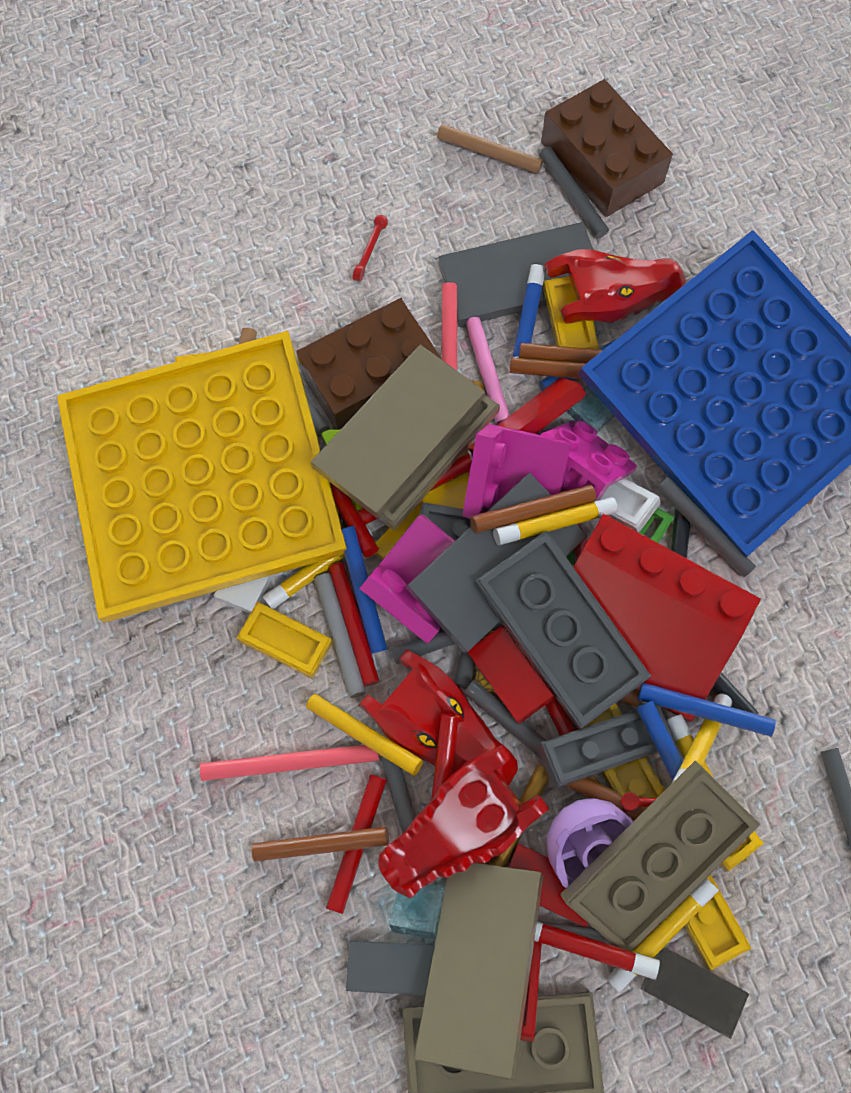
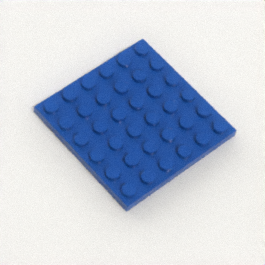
[577,230,851,558]

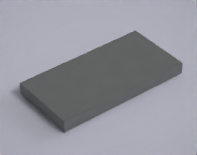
[438,222,594,327]
[405,473,587,653]
[473,531,651,729]

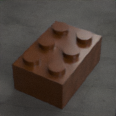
[541,79,673,217]
[296,298,442,430]

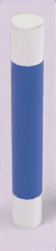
[508,264,546,381]

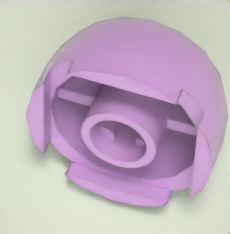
[547,798,633,888]

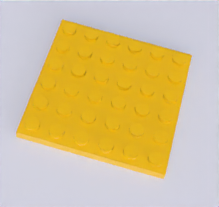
[57,331,347,623]

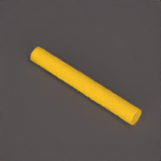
[306,694,423,776]

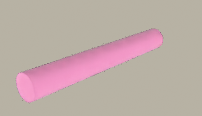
[466,317,510,425]

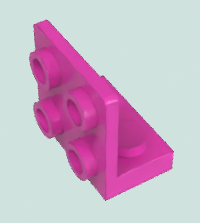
[540,420,637,501]
[462,424,571,518]
[359,514,455,644]

